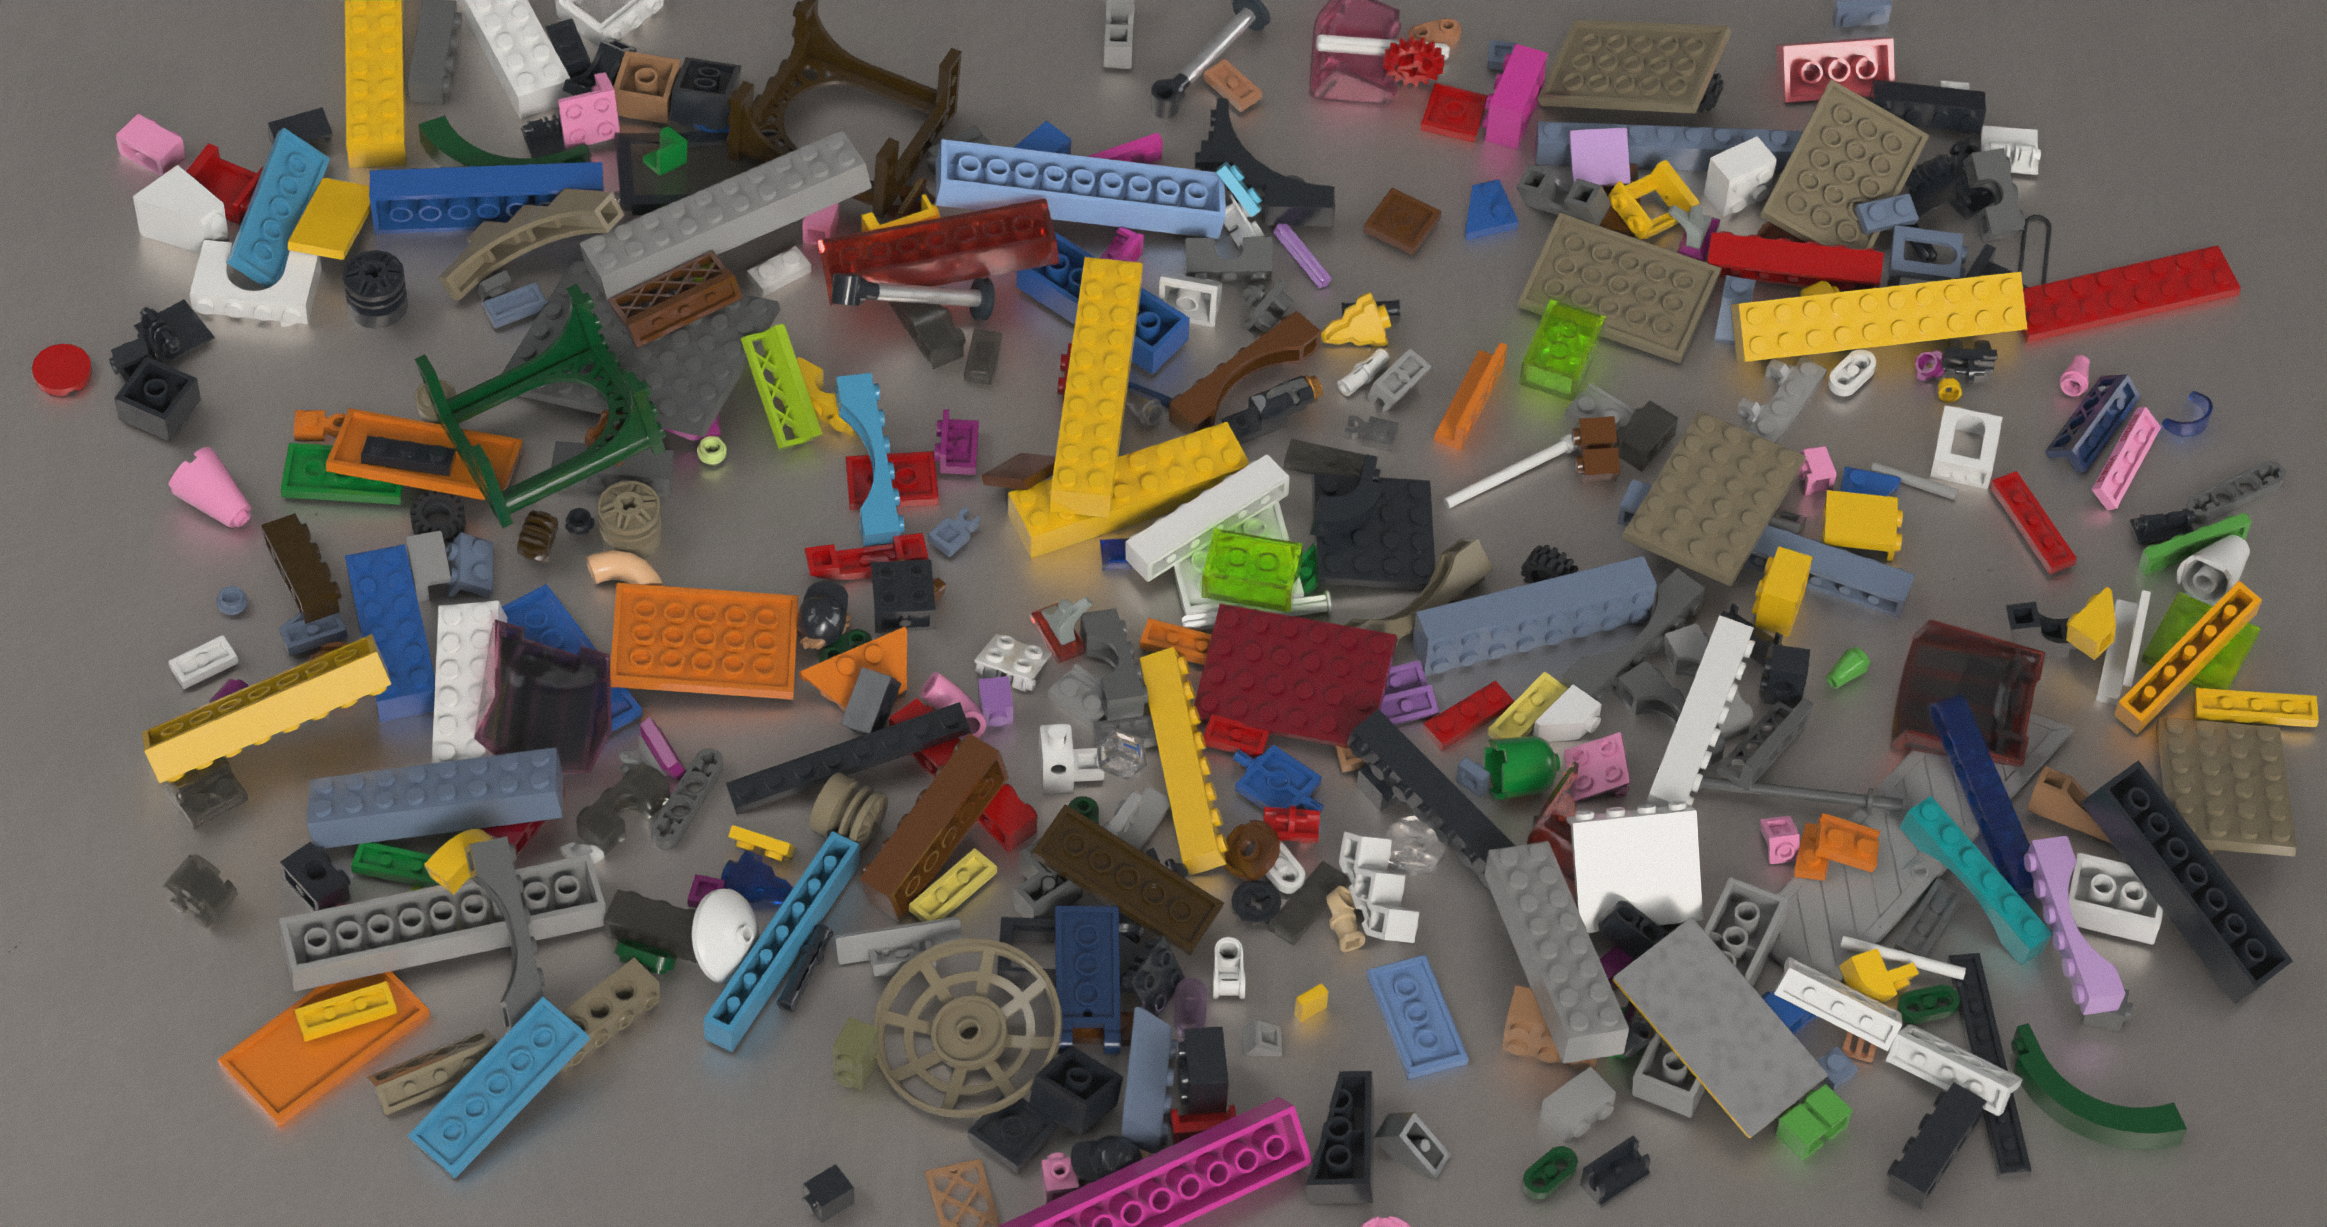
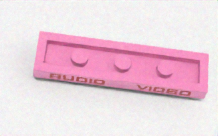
[2092,406,2161,510]

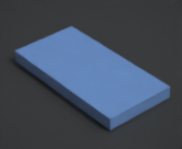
[1366,954,1469,1080]

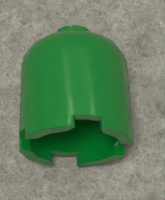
[1483,736,1560,800]

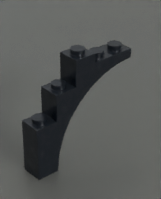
[1195,98,1335,227]

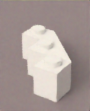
[1339,832,1419,943]

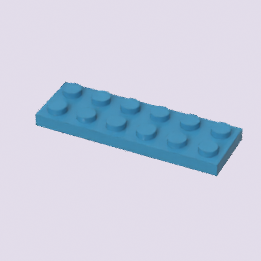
[226,128,330,289]
[407,997,590,1179]

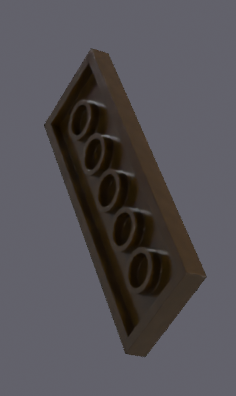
[1031,804,1224,956]

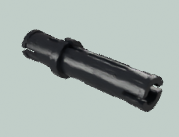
[776,924,834,1012]

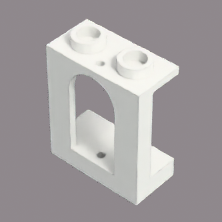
[1930,405,2003,489]

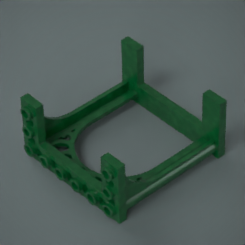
[414,283,666,528]

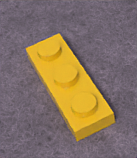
[294,981,397,1042]

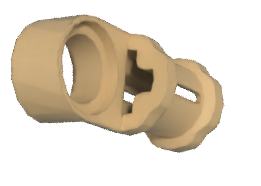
[1326,885,1366,952]

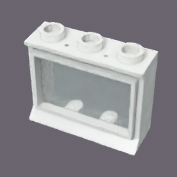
[555,0,664,47]

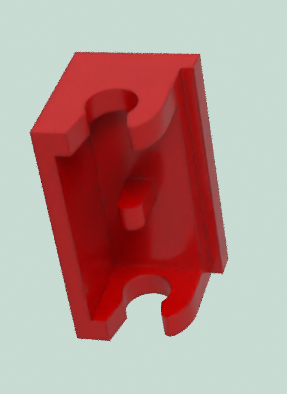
[1169,1104,1236,1145]

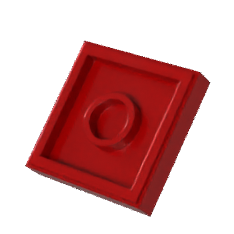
[1420,83,1488,143]

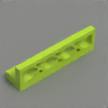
[741,324,823,450]

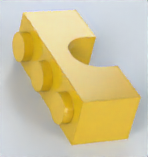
[797,357,856,437]

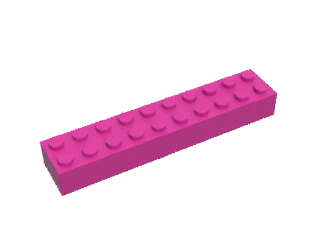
[997,1097,1313,1227]

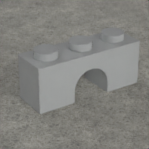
[1104,0,1135,69]

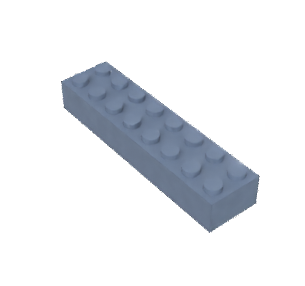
[1412,556,1657,675]
[307,748,563,849]

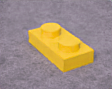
[728,825,796,862]

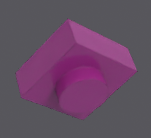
[687,874,726,908]

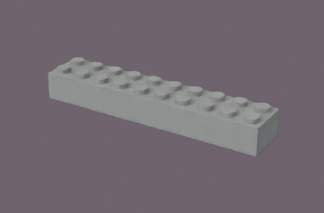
[579,130,872,301]
[279,854,606,992]

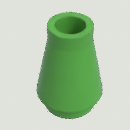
[1825,647,1871,689]

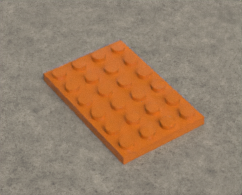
[609,583,799,700]

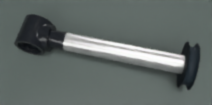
[1151,0,1271,119]
[830,273,995,320]

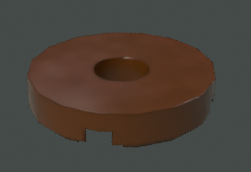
[1224,819,1280,881]

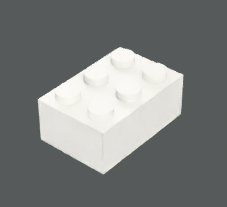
[2068,852,2163,945]

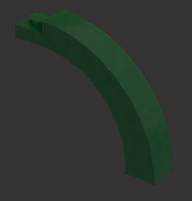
[418,115,591,168]
[2011,1023,2187,1150]

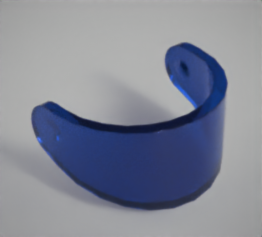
[2162,391,2213,437]

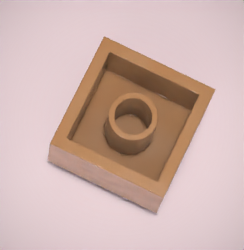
[613,51,681,124]

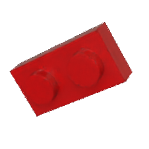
[1203,714,1270,759]

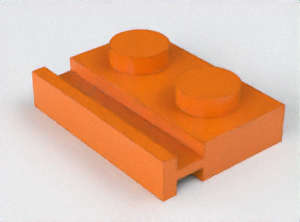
[1814,813,1880,873]

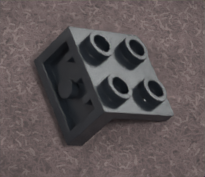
[871,559,936,633]

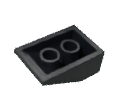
[670,57,742,130]

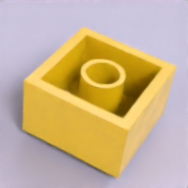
[1752,546,1813,637]

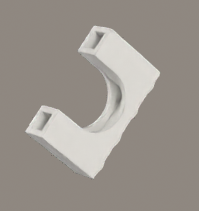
[190,240,322,324]

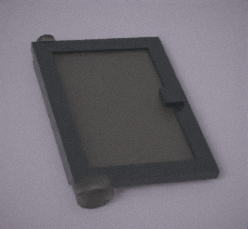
[614,132,779,215]

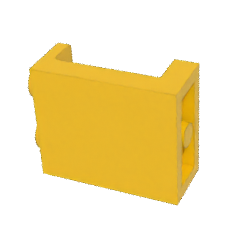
[1821,490,1903,561]

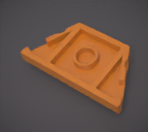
[799,627,907,712]

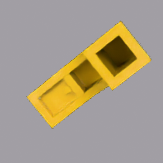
[424,829,493,895]

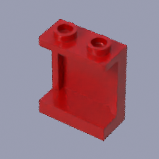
[186,143,264,225]

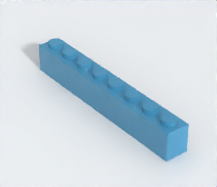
[703,831,860,1052]

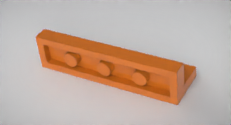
[1434,342,1508,450]

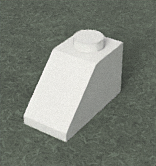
[1533,684,1602,742]

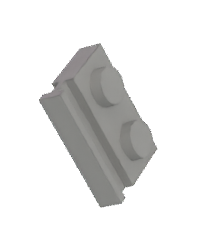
[1565,383,1638,440]
[1047,664,1106,730]

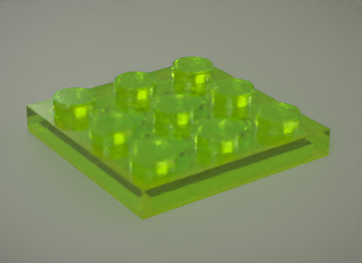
[2141,591,2261,690]

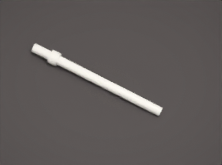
[1443,433,1578,509]

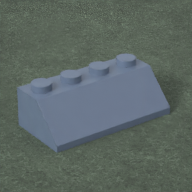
[1122,1007,1178,1153]

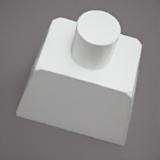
[1039,724,1074,795]

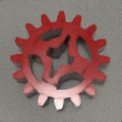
[1383,36,1445,87]

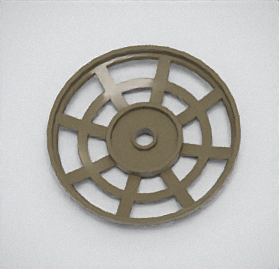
[873,938,1063,1118]

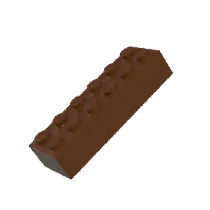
[859,733,1009,923]

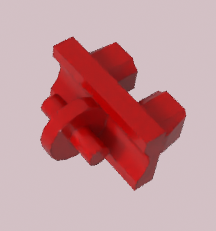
[1263,805,1320,844]

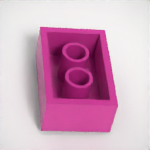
[1483,44,1548,150]

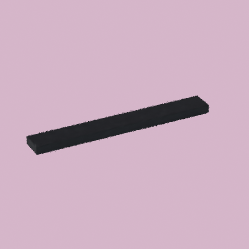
[1947,953,2032,1179]

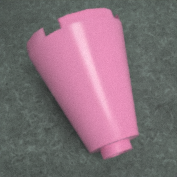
[169,447,251,528]

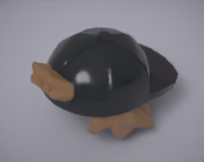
[796,581,852,650]
[1070,1135,1151,1187]

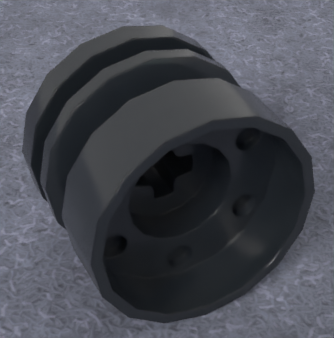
[343,250,408,329]

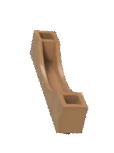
[2027,766,2214,855]

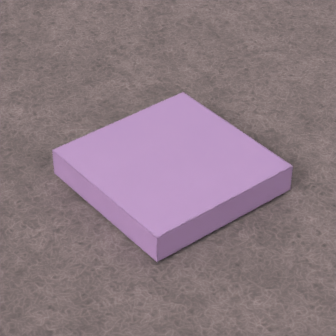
[1569,128,1631,187]

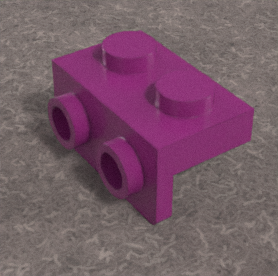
[934,409,979,475]

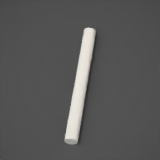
[1840,935,1966,980]

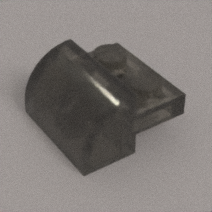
[163,756,249,829]

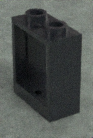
[998,917,1056,989]

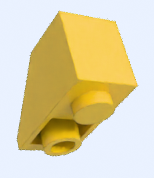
[2066,587,2116,660]

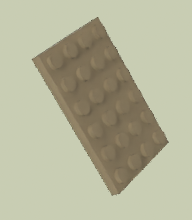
[1537,19,1731,114]
[1759,79,1930,250]
[1518,213,1721,364]
[1622,410,1806,586]
[2156,717,2297,857]

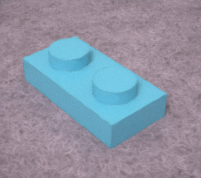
[1216,162,1262,217]

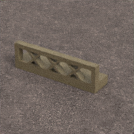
[367,1029,497,1115]

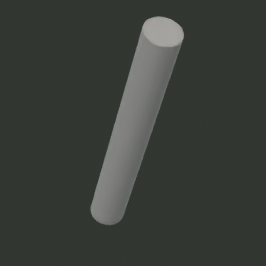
[1870,461,1958,500]

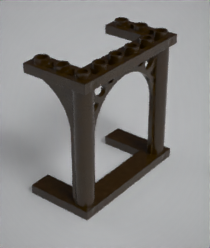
[726,0,962,219]

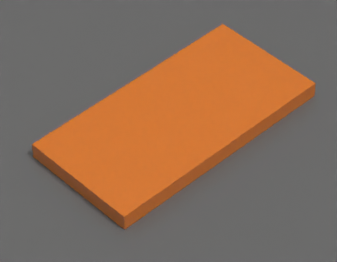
[326,408,523,500]
[217,971,430,1128]

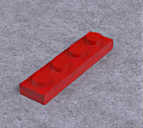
[1990,471,2077,575]

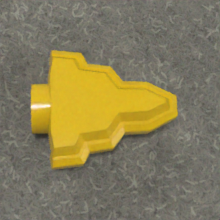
[1321,292,1392,348]

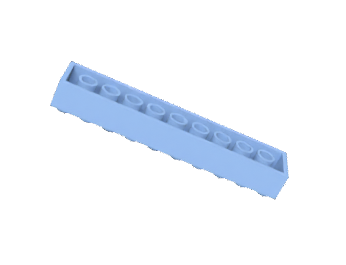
[935,139,1226,239]

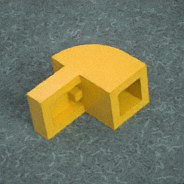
[1839,948,1919,1003]

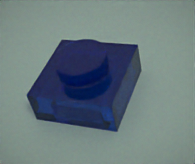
[1100,538,1132,571]

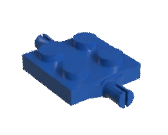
[1233,744,1324,814]

